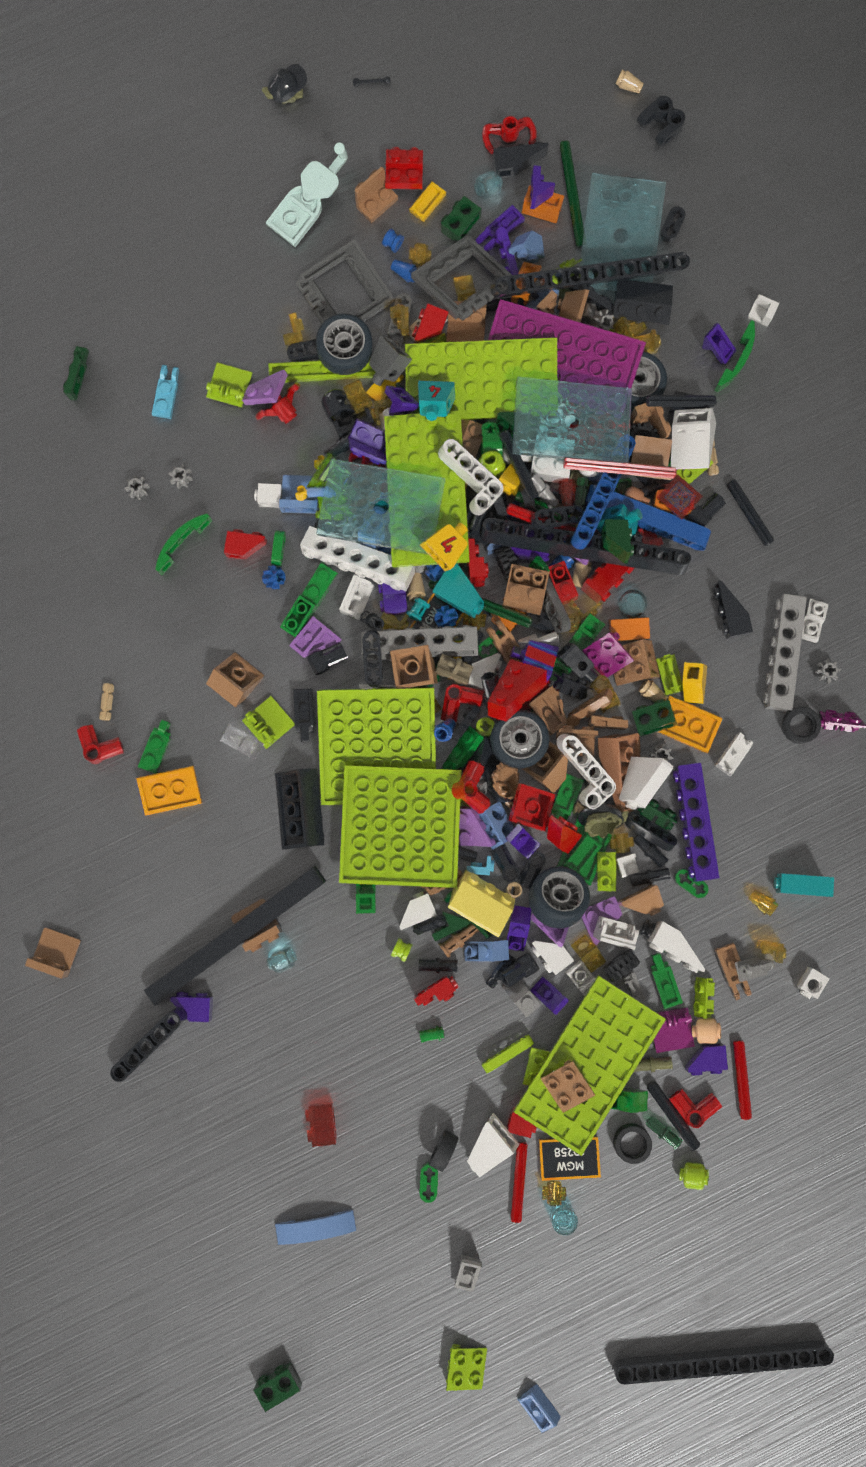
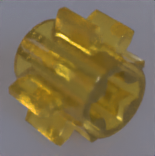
[409,243,431,266]
[463,611,487,630]
[610,833,634,854]
[542,1180,566,1206]

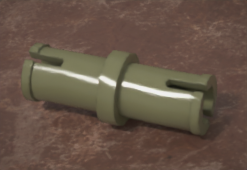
[634,1056,673,1073]

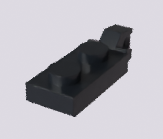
[293,689,314,742]

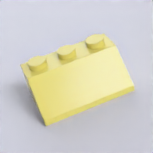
[448,870,515,937]

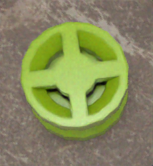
[476,717,495,737]
[391,938,413,962]

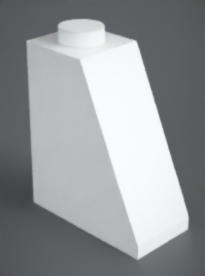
[619,757,673,809]
[467,1113,519,1177]

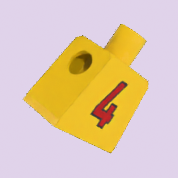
[420,523,468,572]

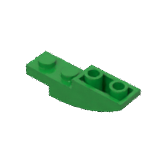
[280,563,338,638]

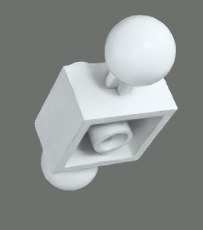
[502,435,601,484]

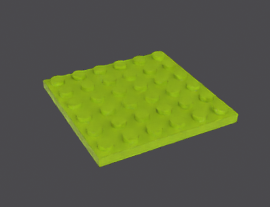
[317,687,436,805]
[339,765,461,888]

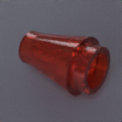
[558,479,577,507]

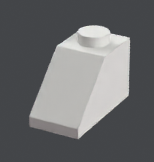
[399,891,437,930]

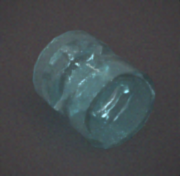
[550,1202,578,1236]

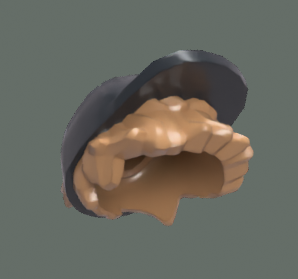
[484,762,520,808]

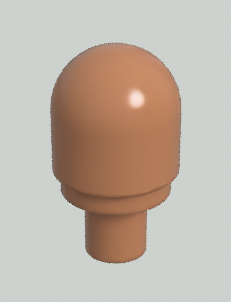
[624,486,650,505]

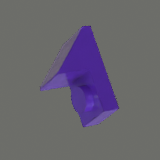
[530,165,555,209]
[702,323,737,364]
[385,386,419,416]
[505,824,541,859]
[530,976,569,1015]

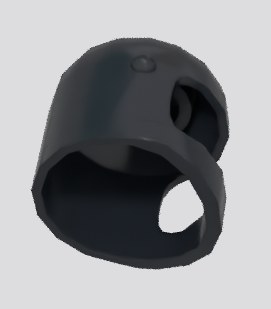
[321,389,355,423]

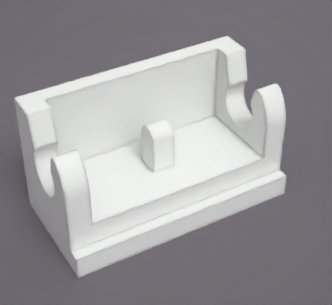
[339,575,374,621]
[714,733,753,776]
[593,916,639,950]

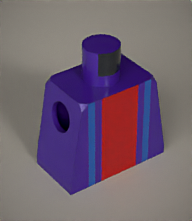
[510,640,559,681]

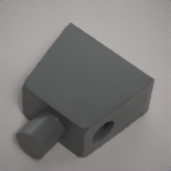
[369,336,412,386]

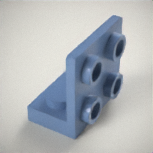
[279,475,319,514]

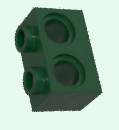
[441,196,482,243]
[632,699,678,737]
[253,1362,302,1412]

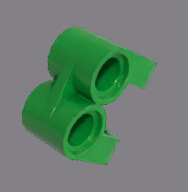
[479,422,502,457]

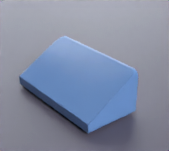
[517,1384,561,1433]

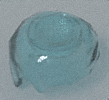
[618,589,648,618]

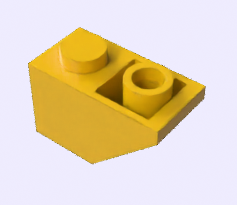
[498,464,522,496]
[683,662,707,704]

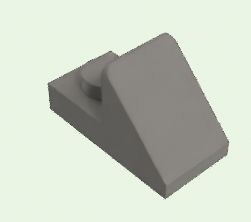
[501,980,541,1017]
[454,1255,482,1292]

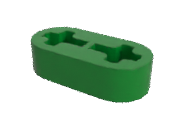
[271,530,286,566]
[478,630,503,659]
[674,869,709,898]
[419,1163,438,1203]

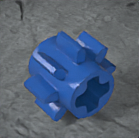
[425,564,445,582]
[262,565,286,590]
[434,605,458,627]

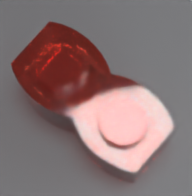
[305,1102,337,1147]

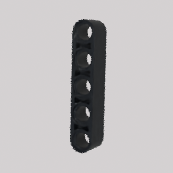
[110,1007,187,1082]

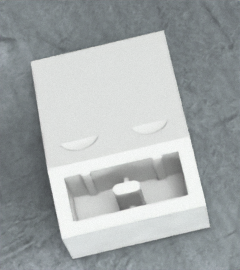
[671,408,716,470]
[646,920,705,973]

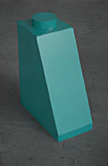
[432,563,484,618]
[774,873,834,897]

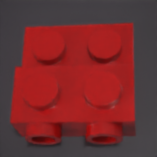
[385,147,423,189]
[467,539,489,587]
[508,783,555,831]
[414,974,459,1006]

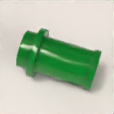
[419,1025,445,1043]

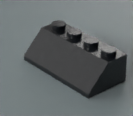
[275,768,325,850]

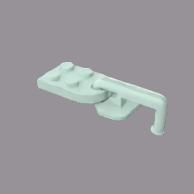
[266,142,348,247]

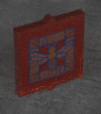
[657,475,703,520]

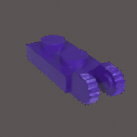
[476,205,525,252]
[494,227,519,275]

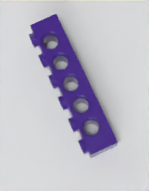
[673,763,720,882]

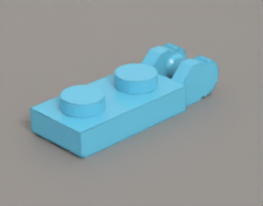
[152,365,179,419]

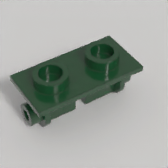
[638,798,678,830]

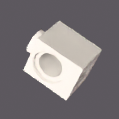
[254,483,282,508]
[796,967,829,999]

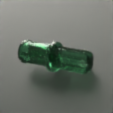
[645,1116,683,1150]

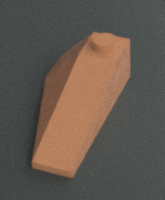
[598,732,641,813]

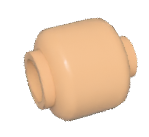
[692,1018,721,1044]

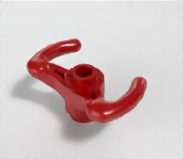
[482,116,537,154]
[255,382,300,424]

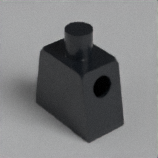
[557,642,598,683]

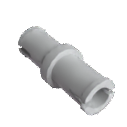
[530,472,559,508]

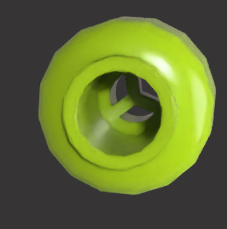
[479,450,506,479]
[679,1162,709,1190]

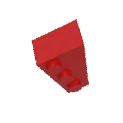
[581,563,635,604]
[488,659,547,722]

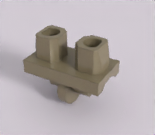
[435,654,474,685]

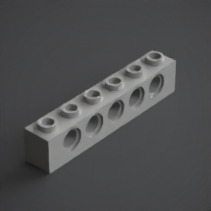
[763,594,807,712]
[361,625,478,660]

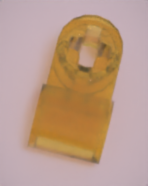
[590,675,621,714]

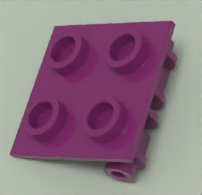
[582,632,634,679]
[819,710,866,732]
[654,1007,695,1053]

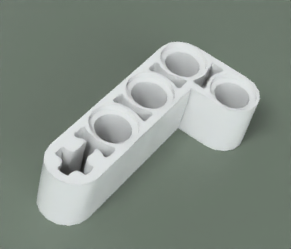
[438,439,503,515]
[556,734,616,809]

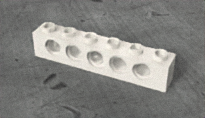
[300,526,415,591]

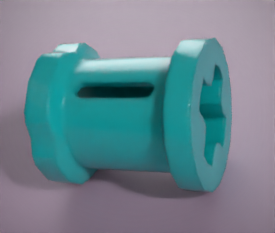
[406,597,430,623]

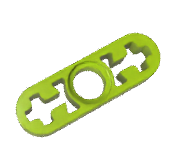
[481,1034,534,1074]

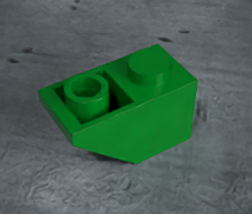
[611,1088,648,1113]

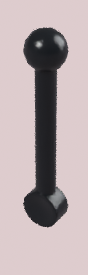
[353,76,391,87]

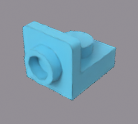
[466,856,494,875]

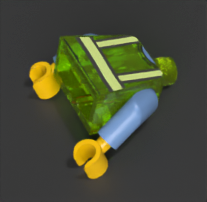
[295,453,355,501]

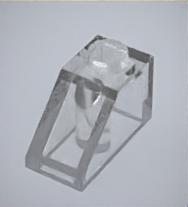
[219,723,264,760]

